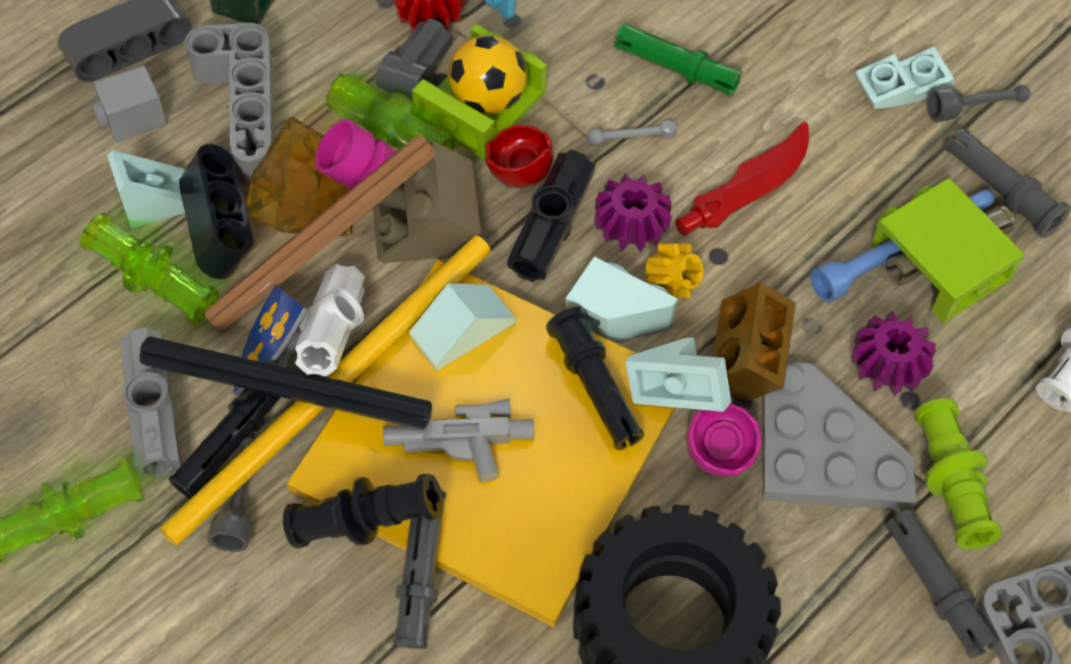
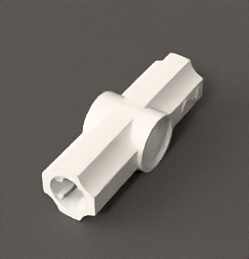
[295,264,365,377]

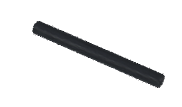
[139,336,432,430]

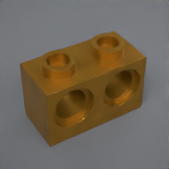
[712,282,796,403]

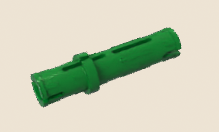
[614,22,743,97]

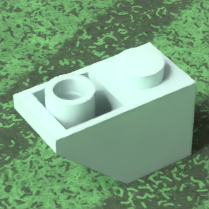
[565,257,678,342]

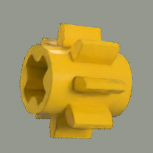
[645,243,704,299]

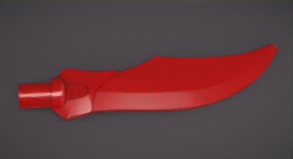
[675,122,809,236]

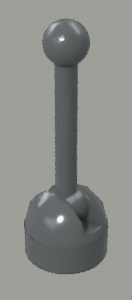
[927,85,1031,122]
[207,436,256,552]

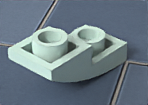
[855,47,954,109]

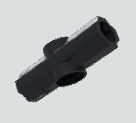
[507,149,595,282]

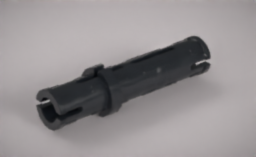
[168,390,281,499]

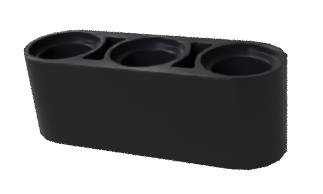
[179,144,253,279]

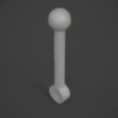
[587,120,678,145]

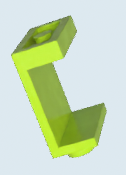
[412,24,547,160]
[870,178,1025,324]

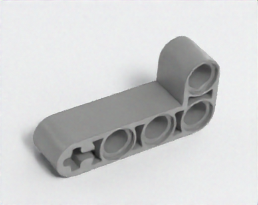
[185,23,276,188]

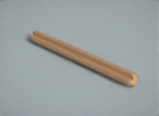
[204,135,436,331]

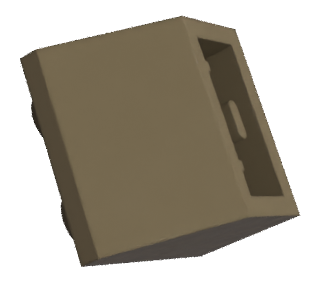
[373,141,482,263]

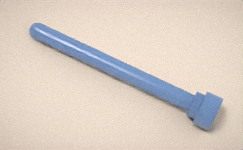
[810,189,995,303]

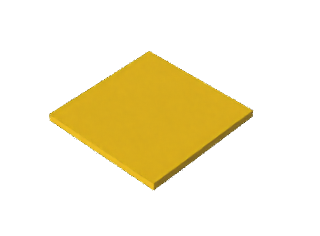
[287,259,676,628]

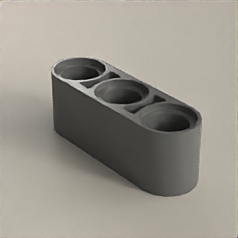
[58,0,192,82]

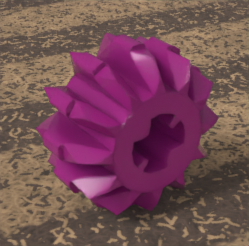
[594,173,672,253]
[851,311,936,396]

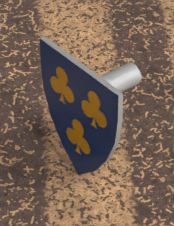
[233,284,308,395]

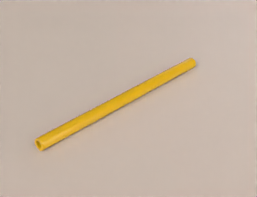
[159,235,491,547]

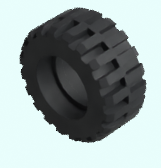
[573,504,781,664]

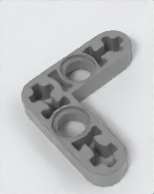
[977,558,1071,664]

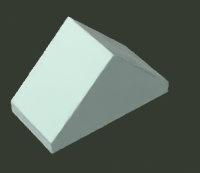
[107,150,185,229]
[409,283,516,371]

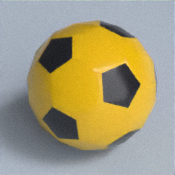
[448,35,527,115]

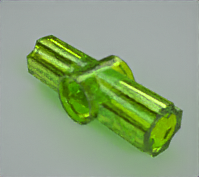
[325,73,456,150]

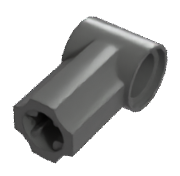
[376,18,452,102]

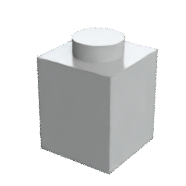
[91,65,167,142]

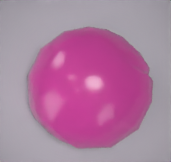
[685,403,762,478]

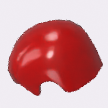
[485,124,554,188]

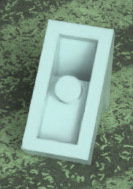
[625,338,731,412]

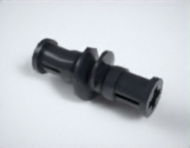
[283,473,443,549]

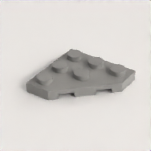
[762,362,916,510]

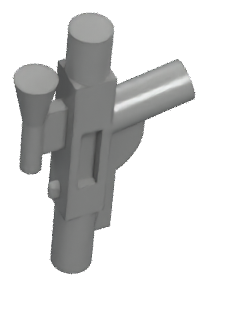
[383,398,534,482]

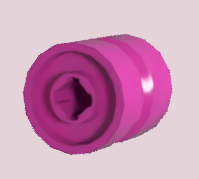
[315,119,398,189]

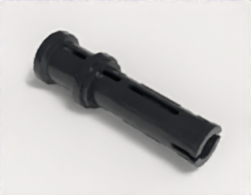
[545,307,644,450]

